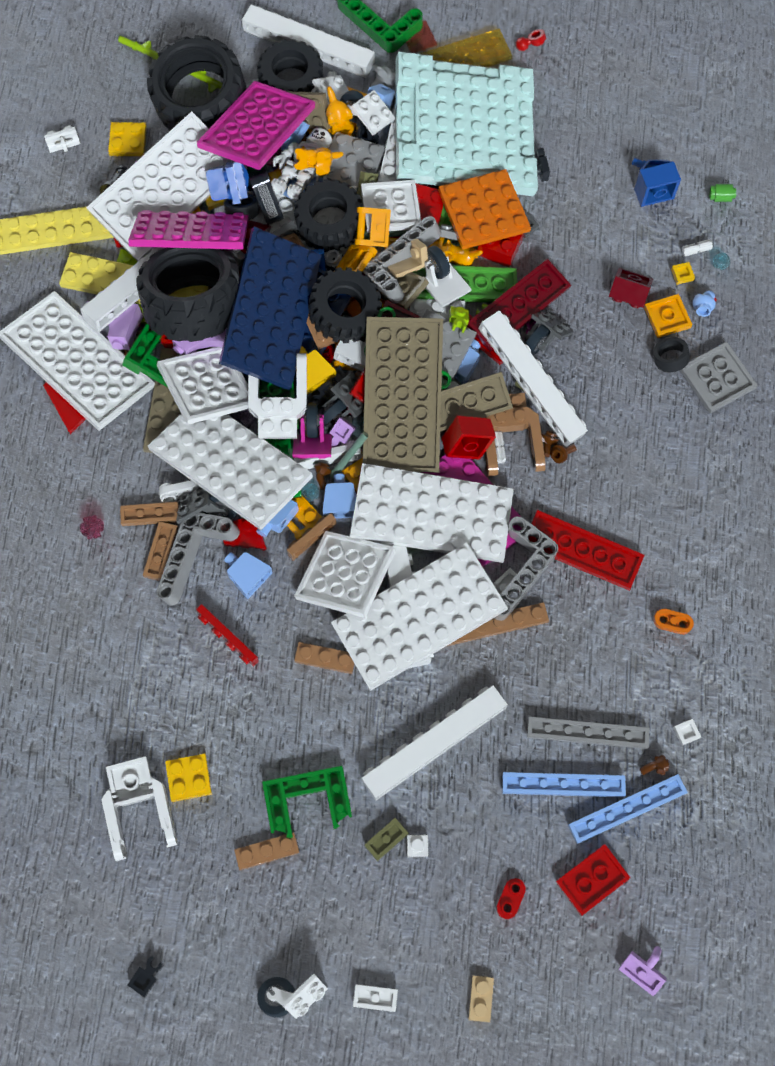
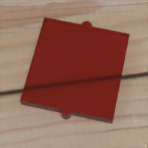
[402,21,437,53]

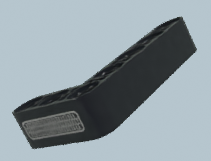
[246,164,284,225]

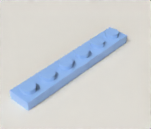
[502,772,626,797]
[568,774,688,844]

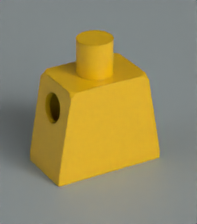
[296,346,336,395]

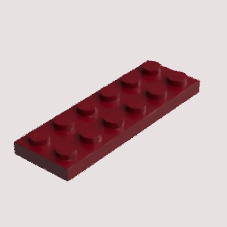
[467,259,572,352]

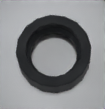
[224,195,260,220]
[653,337,690,373]

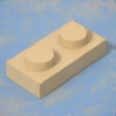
[468,976,494,1023]

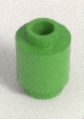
[709,184,736,202]

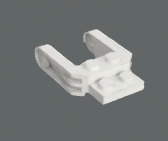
[248,354,307,439]
[101,756,178,861]

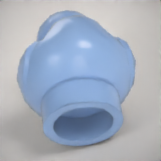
[692,290,717,317]

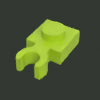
[449,306,469,333]

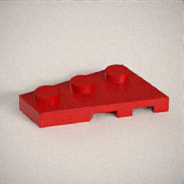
[43,382,86,434]

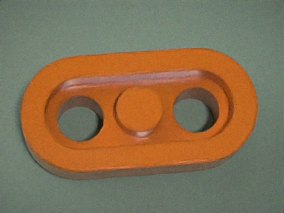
[653,609,694,635]

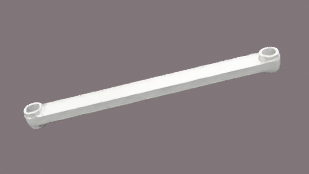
[159,441,362,503]

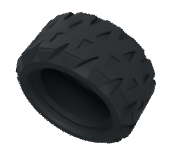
[147,35,247,131]
[136,248,240,342]

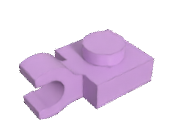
[330,417,356,448]

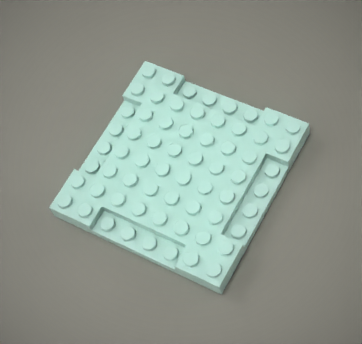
[395,51,538,196]

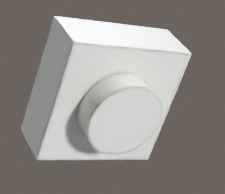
[673,719,701,746]
[407,835,428,857]

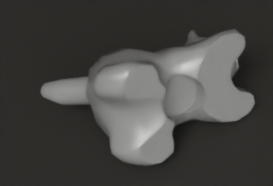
[372,64,396,96]

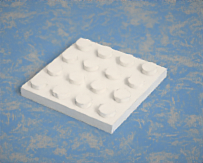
[157,347,249,425]
[294,531,396,618]

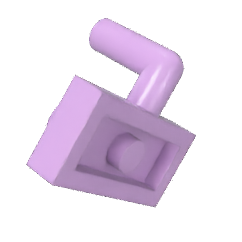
[619,946,667,997]

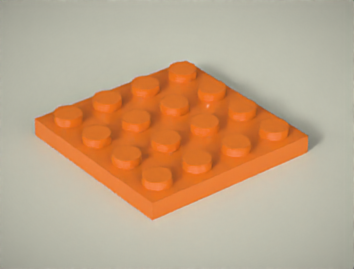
[438,169,531,250]

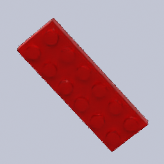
[528,510,645,591]

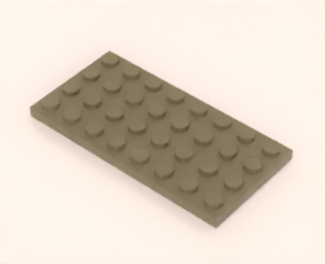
[363,317,443,472]

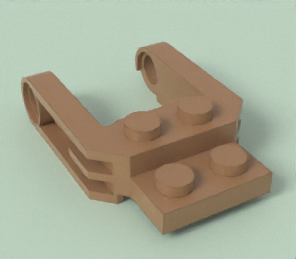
[485,393,545,476]

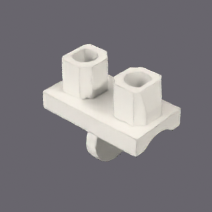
[44,125,80,153]

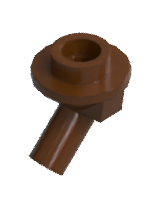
[541,431,559,458]
[550,444,577,464]
[314,462,332,490]
[640,755,669,775]

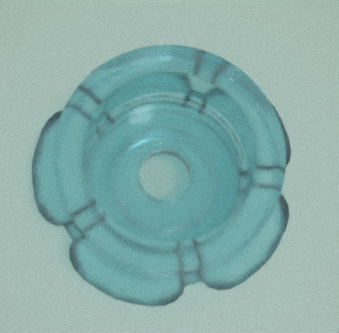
[713,253,730,270]
[301,483,320,502]

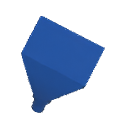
[632,158,681,207]

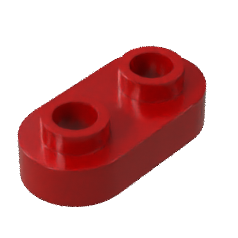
[496,878,526,920]

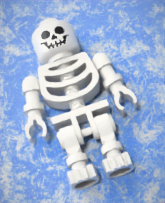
[271,128,333,201]

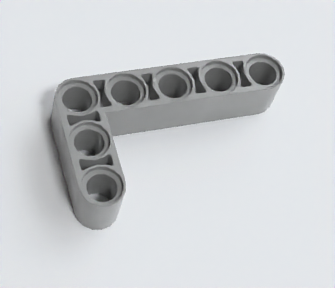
[363,216,441,304]
[157,513,240,606]
[495,516,558,621]

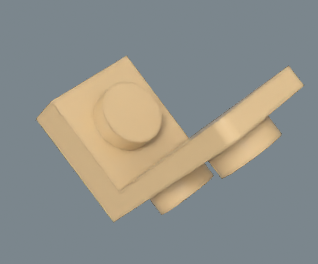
[388,239,428,277]

